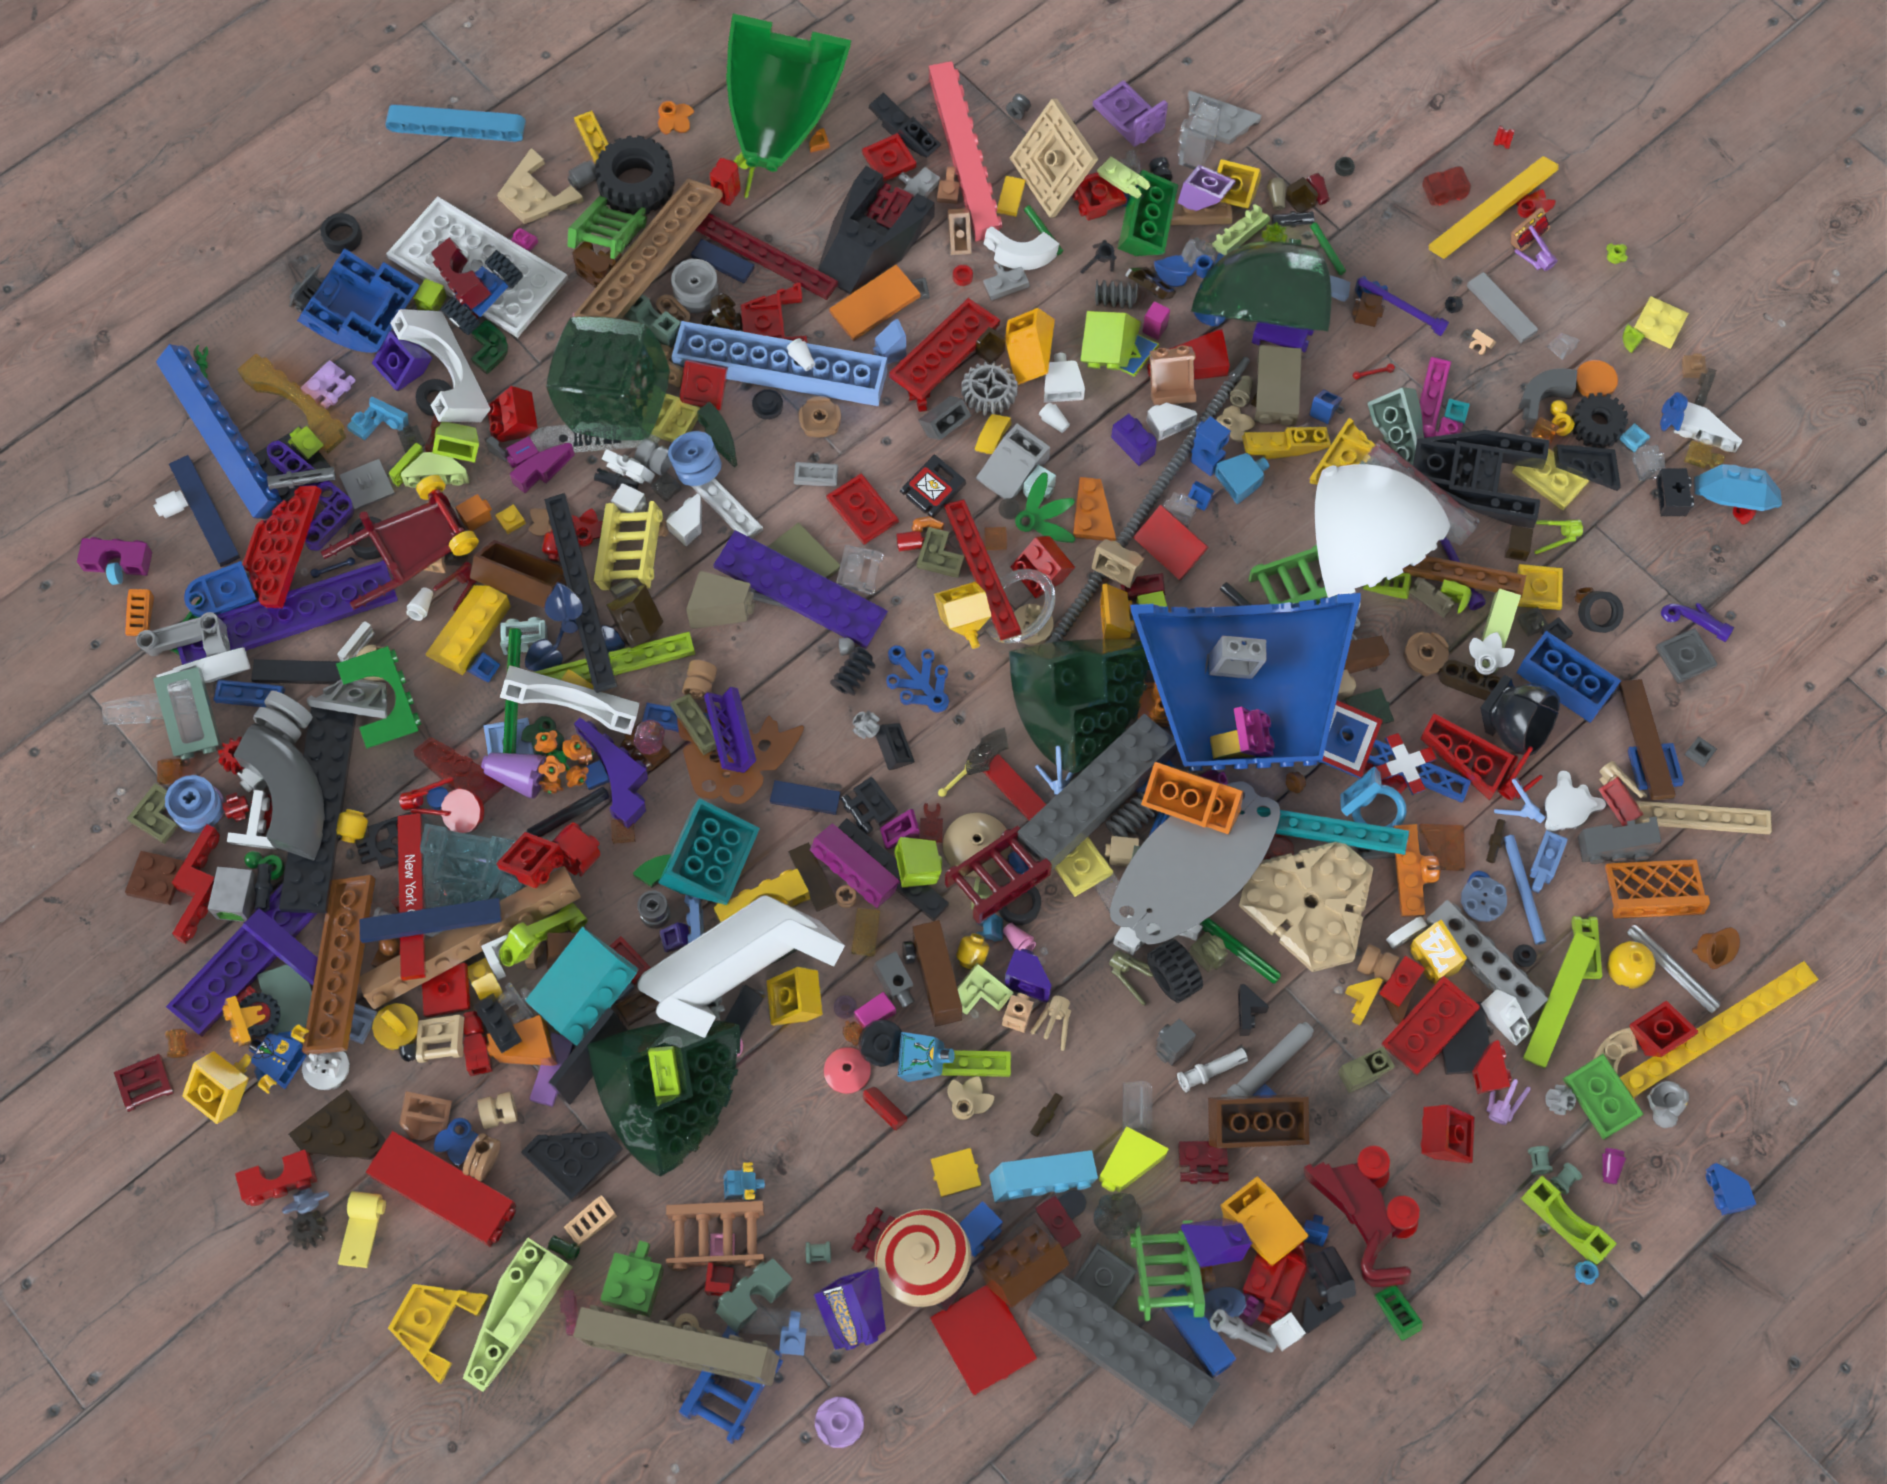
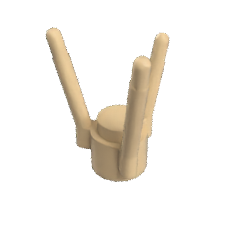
[1599,761,1647,798]
[1031,995,1071,1051]

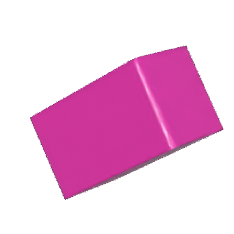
[1142,302,1170,340]
[854,992,896,1029]

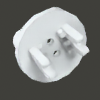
[302,1051,350,1090]

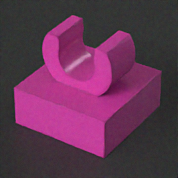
[511,228,538,252]

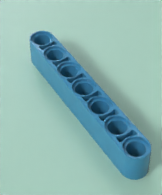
[385,105,526,142]

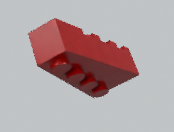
[1420,713,1514,800]

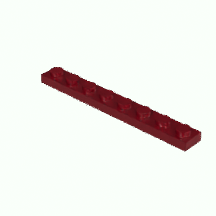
[695,213,838,300]

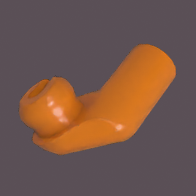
[911,516,945,533]

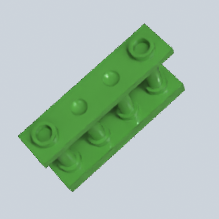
[567,196,647,259]
[1249,545,1328,605]
[1130,1220,1205,1321]

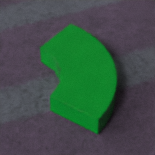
[633,854,671,888]

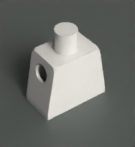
[1044,353,1085,403]

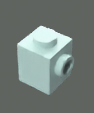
[1023,464,1056,503]

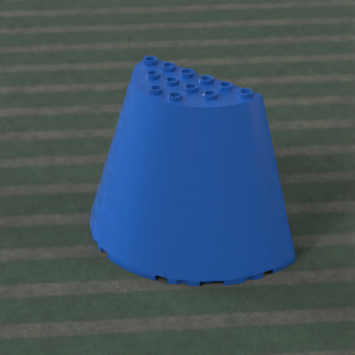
[1131,593,1361,771]

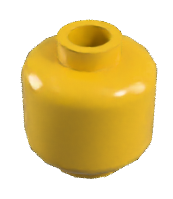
[336,809,368,843]
[956,933,989,969]

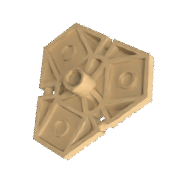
[1239,842,1373,972]

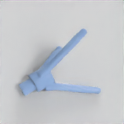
[1035,746,1081,795]
[1494,777,1545,823]

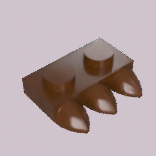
[620,722,671,772]

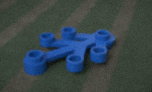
[886,645,949,713]

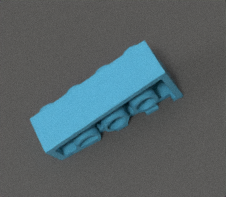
[989,1150,1098,1203]

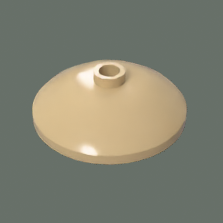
[943,813,1011,878]

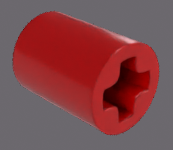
[896,530,925,552]

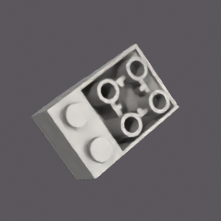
[976,424,1050,503]

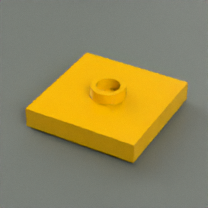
[1518,564,1563,610]

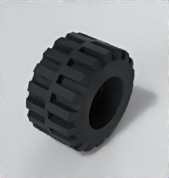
[1147,939,1203,1003]

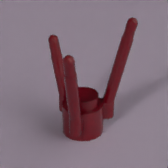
[433,561,477,611]

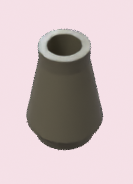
[1266,178,1287,210]
[1230,376,1253,407]

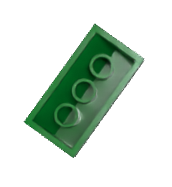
[1117,170,1178,256]

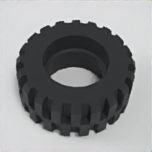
[595,135,675,215]

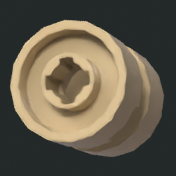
[478,1091,518,1129]

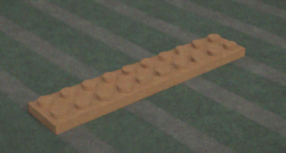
[574,179,723,333]

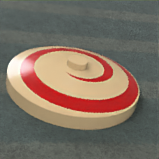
[875,1209,971,1307]

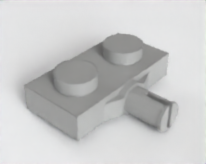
[898,167,940,197]
[983,263,1030,301]

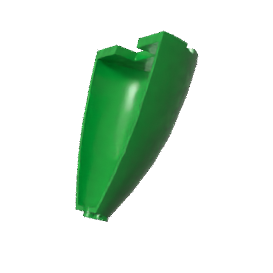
[726,13,852,172]

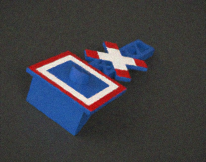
[1317,700,1471,803]

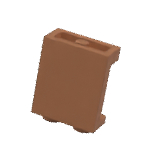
[1150,345,1196,406]

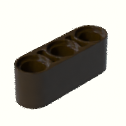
[1439,659,1501,701]

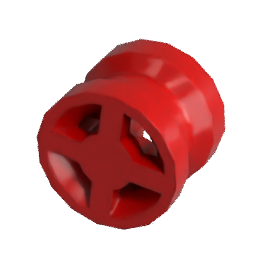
[1493,125,1515,149]

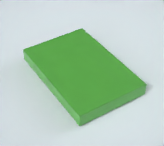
[1563,1054,1644,1139]

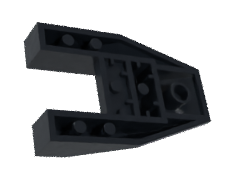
[818,166,935,295]
[1413,430,1550,529]

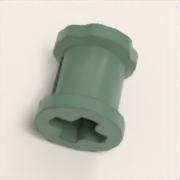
[1528,1146,1553,1175]
[1550,1163,1582,1195]
[806,1241,831,1264]

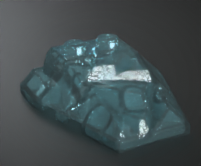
[420,824,515,909]

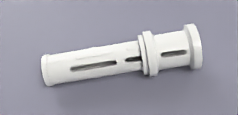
[1177,1048,1248,1092]

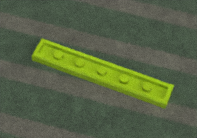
[1522,932,1598,1068]

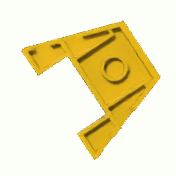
[388,1284,490,1384]

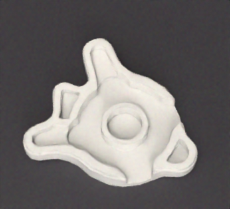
[1544,771,1606,832]

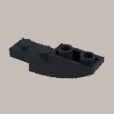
[869,92,941,158]

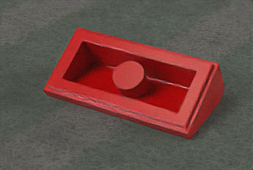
[863,1087,908,1131]

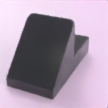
[1238,984,1269,1036]
[1300,1296,1345,1337]

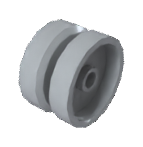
[671,259,719,313]
[253,691,313,745]

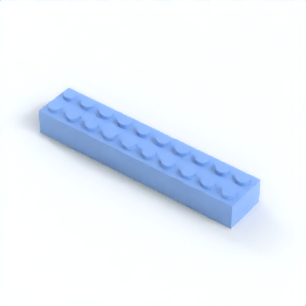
[672,321,887,406]

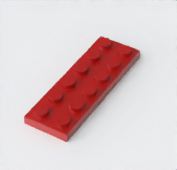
[889,298,1001,400]

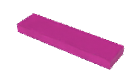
[1419,357,1452,428]

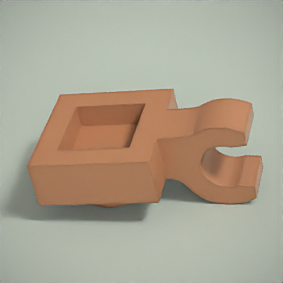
[937,166,960,204]

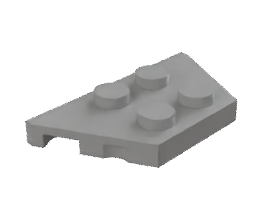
[1188,90,1261,145]
[306,679,387,719]

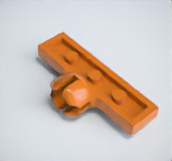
[1393,824,1440,917]

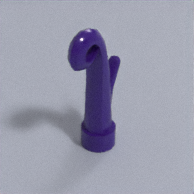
[1661,603,1734,643]

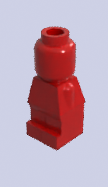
[463,1011,493,1077]

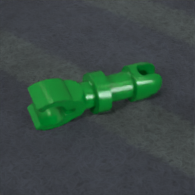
[193,345,209,379]

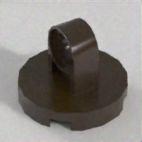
[701,293,742,331]

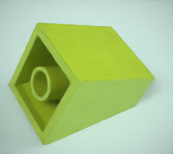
[1080,311,1141,370]

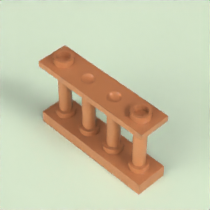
[666,1201,765,1271]

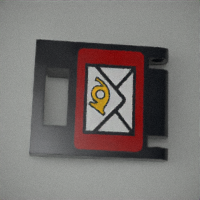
[900,454,966,518]

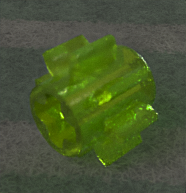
[1261,223,1288,250]

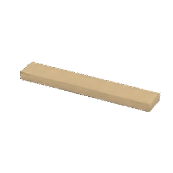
[1635,801,1772,835]

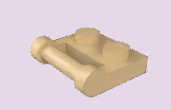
[416,1014,464,1063]

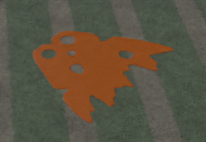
[677,708,804,804]

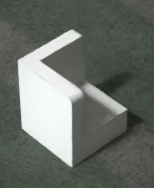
[1268,1313,1305,1351]

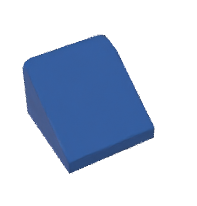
[467,652,501,682]

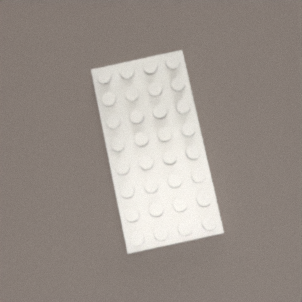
[386,197,568,338]

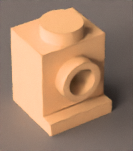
[1002,993,1034,1033]

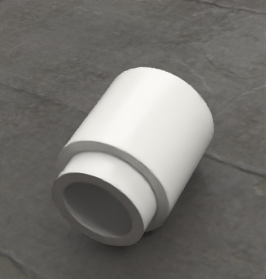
[153,490,188,519]

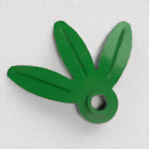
[1015,472,1075,543]

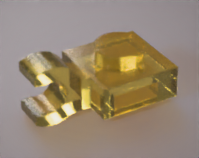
[1684,440,1725,468]

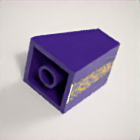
[814,1267,886,1350]

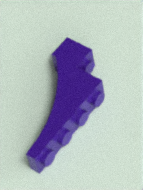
[574,718,648,830]

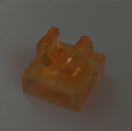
[1531,417,1559,444]
[157,759,183,785]

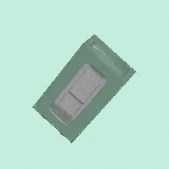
[153,667,222,760]

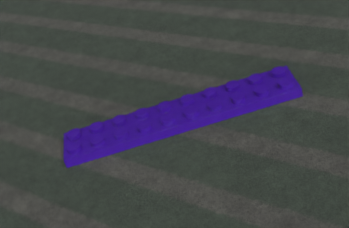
[177,560,398,665]

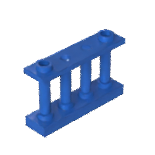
[679,1325,783,1444]

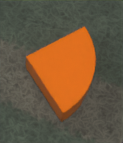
[809,128,830,153]

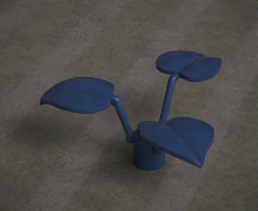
[525,582,625,671]

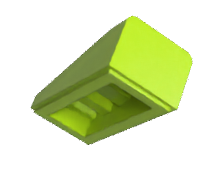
[1363,573,1412,599]

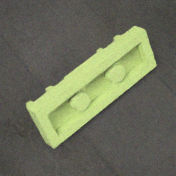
[1212,204,1270,257]

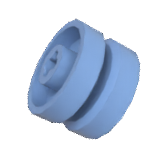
[668,431,722,486]
[165,775,223,833]

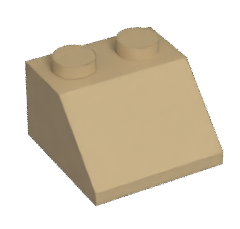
[1092,539,1144,588]

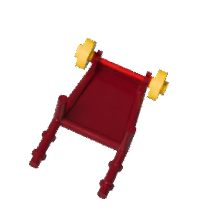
[321,475,479,610]

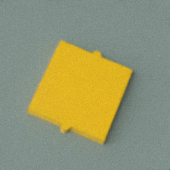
[930,1148,981,1198]

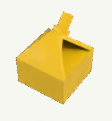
[934,582,991,649]
[182,1051,252,1124]

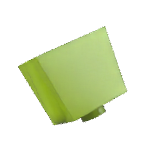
[432,422,479,462]
[894,837,942,887]

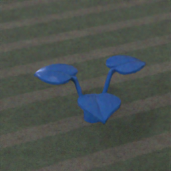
[1154,247,1249,327]

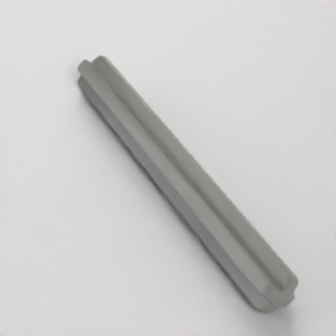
[1627,924,1720,1013]

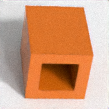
[455,494,492,531]

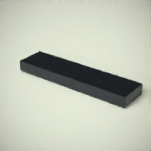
[251,659,341,685]

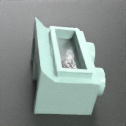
[500,617,548,655]

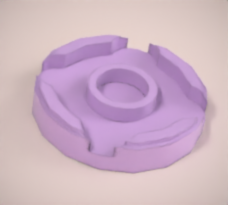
[815,1397,864,1448]

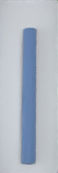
[1504,835,1547,945]

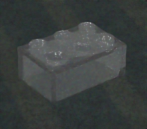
[1177,97,1222,170]

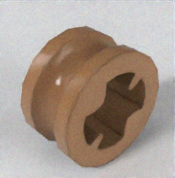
[836,885,856,908]

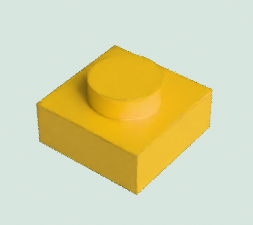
[495,504,526,535]

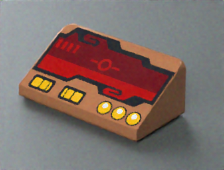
[1511,207,1550,252]

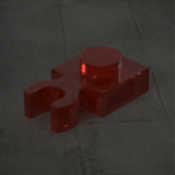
[920,803,943,843]

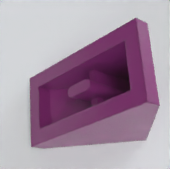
[880,809,919,849]

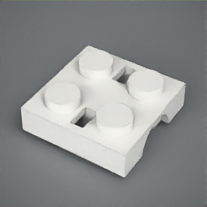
[602,449,655,484]

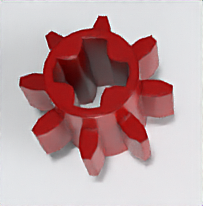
[222,792,250,822]

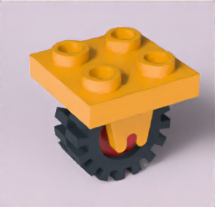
[222,992,281,1047]

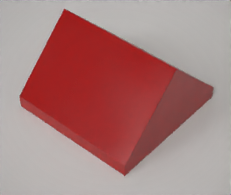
[1630,1000,1698,1057]

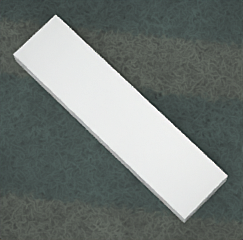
[691,478,763,539]

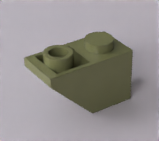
[1338,1046,1395,1093]

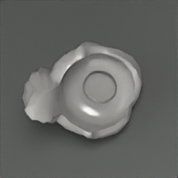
[1647,1081,1689,1128]

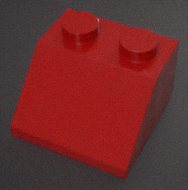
[1421,1104,1475,1163]

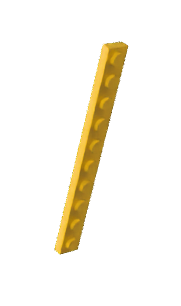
[1620,961,1819,1098]

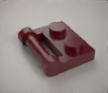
[114,1054,174,1112]

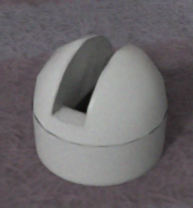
[839,638,855,656]

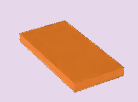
[829,265,921,341]

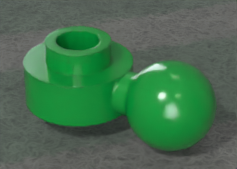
[244,851,285,880]

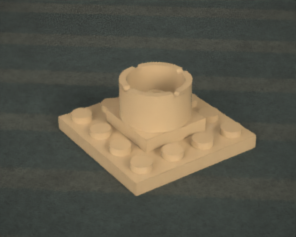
[1010,99,1098,218]

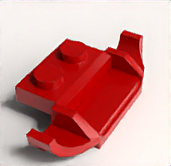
[1243,1242,1307,1325]

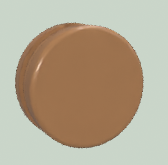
[463,1133,501,1182]

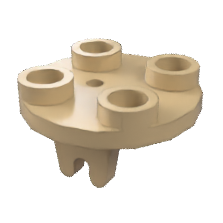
[1013,604,1053,645]

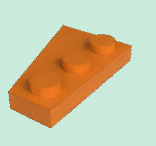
[1073,477,1116,541]

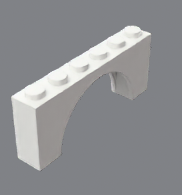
[391,309,490,422]

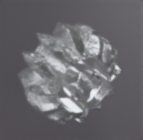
[1181,237,1218,267]

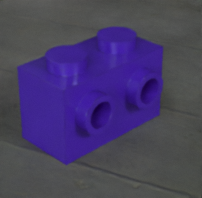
[1111,413,1157,466]

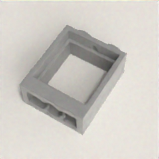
[1209,636,1266,679]

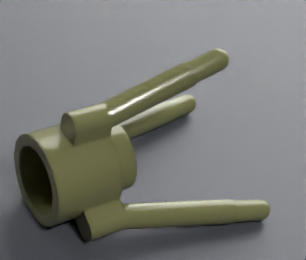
[1109,950,1153,1005]

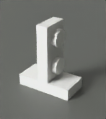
[227,790,277,850]

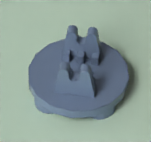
[1461,877,1507,922]

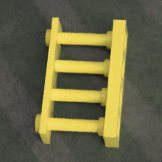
[594,501,663,590]

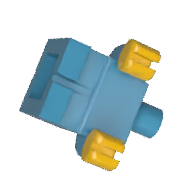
[723,1162,765,1201]

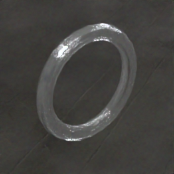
[983,569,1056,644]

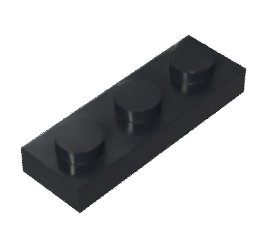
[473,993,522,1053]

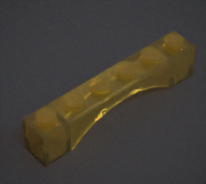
[237,353,347,454]

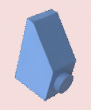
[873,319,906,364]

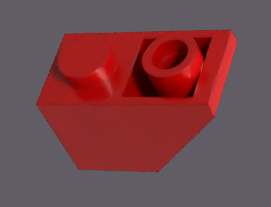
[1472,1040,1512,1094]

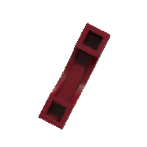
[430,237,491,309]

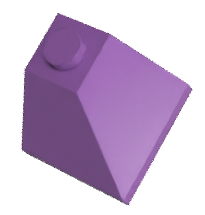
[1178,165,1236,211]

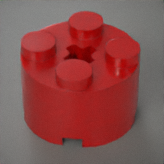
[552,822,601,877]

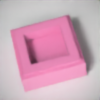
[710,1233,735,1256]

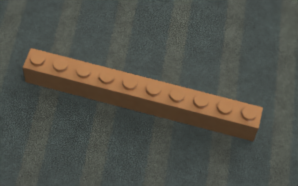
[359,866,581,1010]

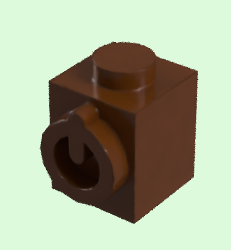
[1352,292,1385,327]

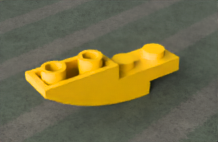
[1242,427,1331,459]

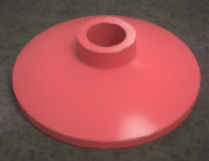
[824,1047,871,1094]

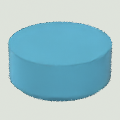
[106,562,123,585]

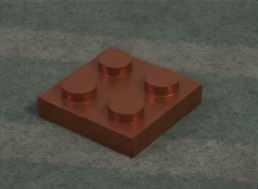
[125,851,184,905]

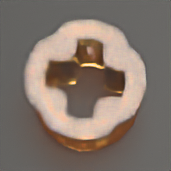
[165,1029,189,1058]

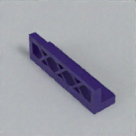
[704,687,756,773]

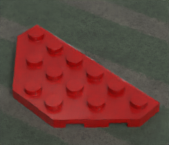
[243,486,322,608]

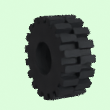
[1571,392,1628,448]

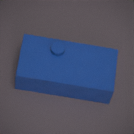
[1516,631,1621,723]

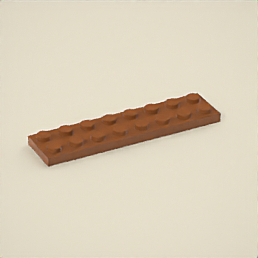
[302,875,376,1055]

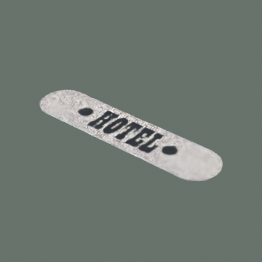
[530,421,661,453]

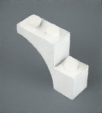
[1113,915,1203,955]

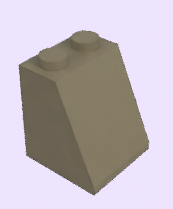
[686,571,755,629]

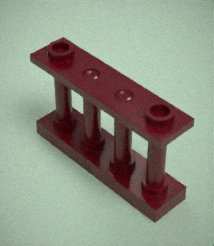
[945,826,1052,924]

